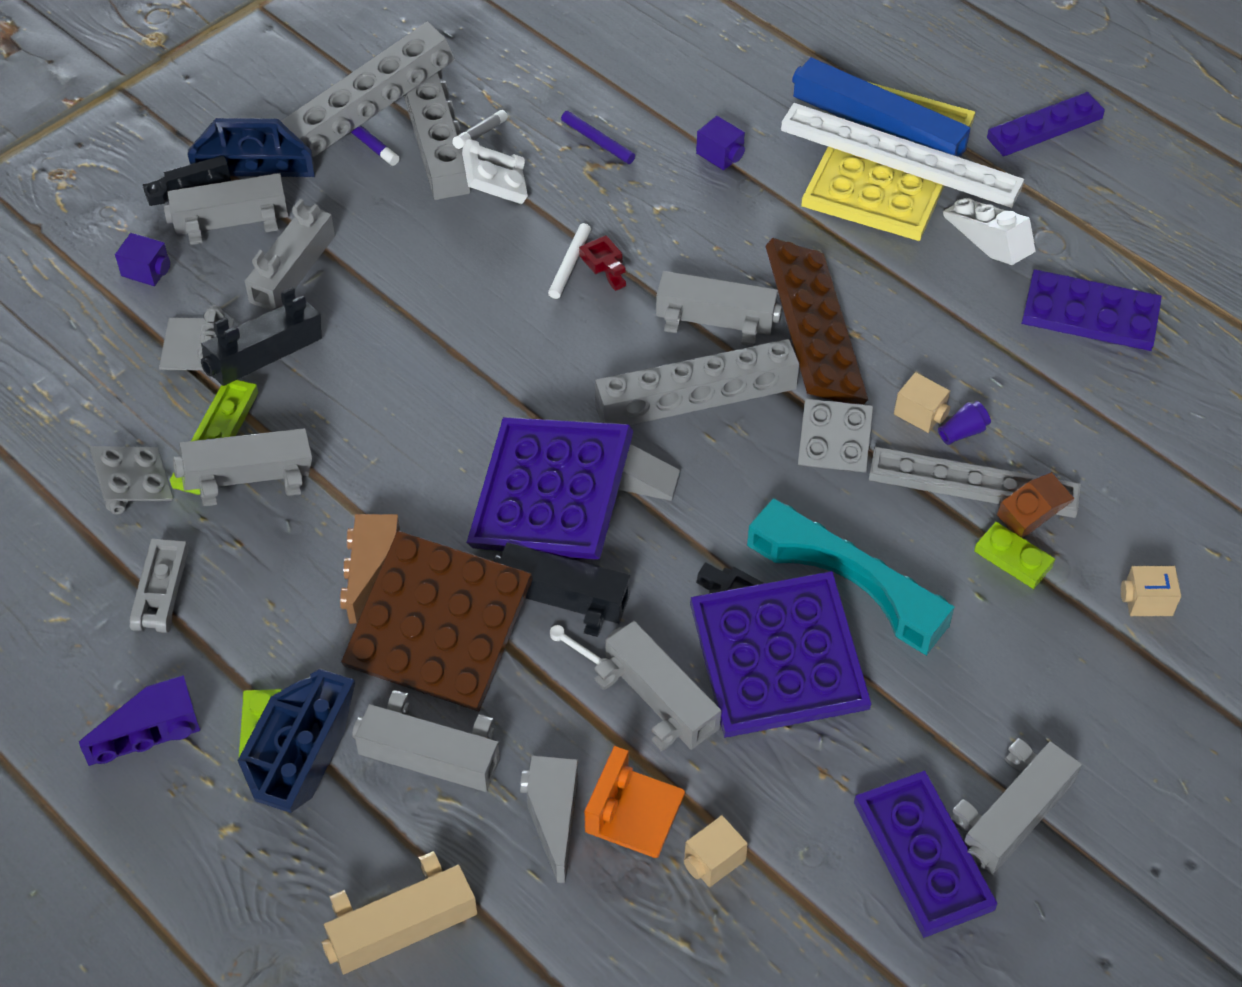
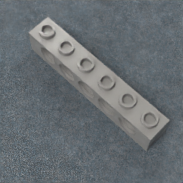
[281,21,455,157]
[403,70,470,200]
[595,339,799,425]

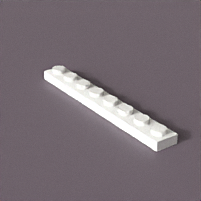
[781,103,1024,208]

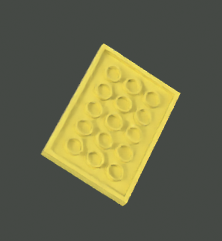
[801,82,975,241]

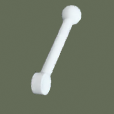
[550,625,607,665]

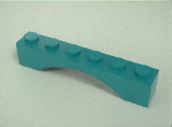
[747,498,955,656]

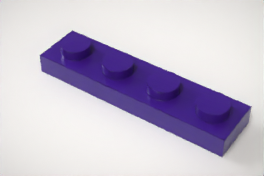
[987,92,1105,157]

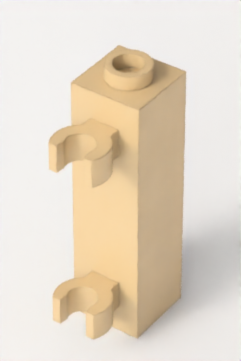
[321,851,477,975]

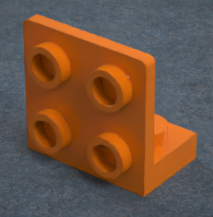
[584,746,685,858]

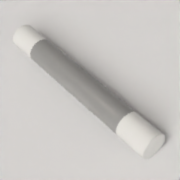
[453,110,508,149]

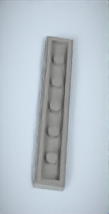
[869,447,1081,518]

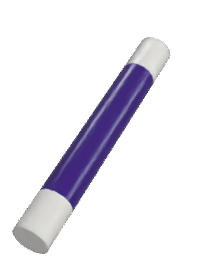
[351,125,399,166]

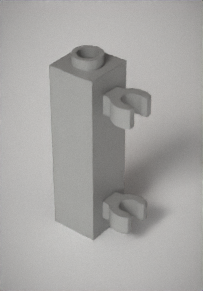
[164,173,288,245]
[245,199,335,311]
[656,271,782,346]
[173,428,312,506]
[594,621,721,751]
[352,690,500,792]
[951,738,1082,875]

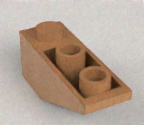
[340,514,400,624]

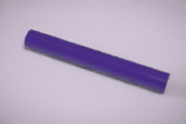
[561,111,635,164]

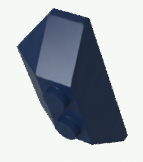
[188,118,315,177]
[238,669,355,813]

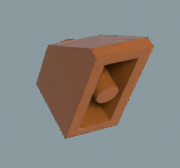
[997,472,1075,538]

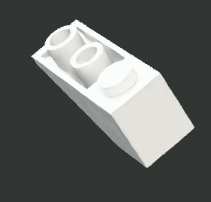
[943,198,1036,265]

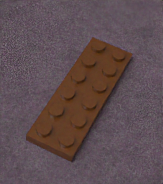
[765,238,868,405]

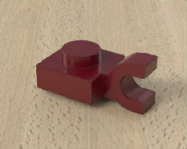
[579,235,626,291]

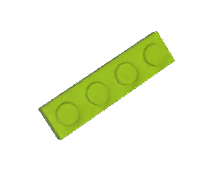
[170,380,258,495]

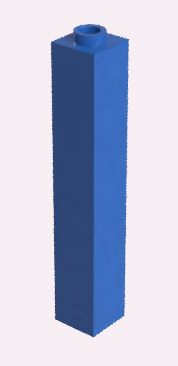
[792,57,971,157]

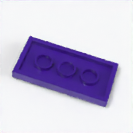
[1021,269,1162,351]
[854,770,998,938]

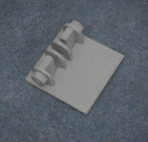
[159,305,234,370]
[798,399,873,473]
[90,446,173,515]

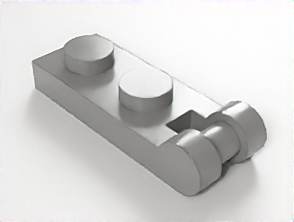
[130,539,189,633]

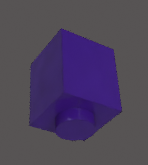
[696,116,745,170]
[115,233,170,286]

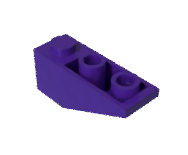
[79,675,200,766]

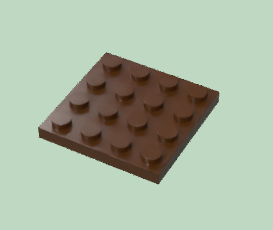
[341,531,533,712]

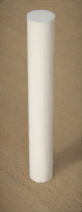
[548,223,591,299]

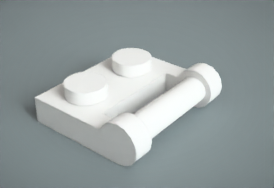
[462,139,528,204]

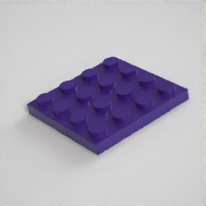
[466,417,634,560]
[690,571,872,738]

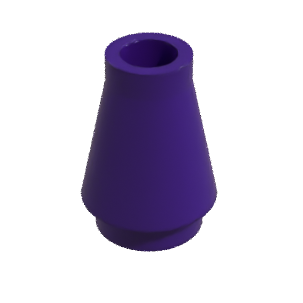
[938,401,991,445]

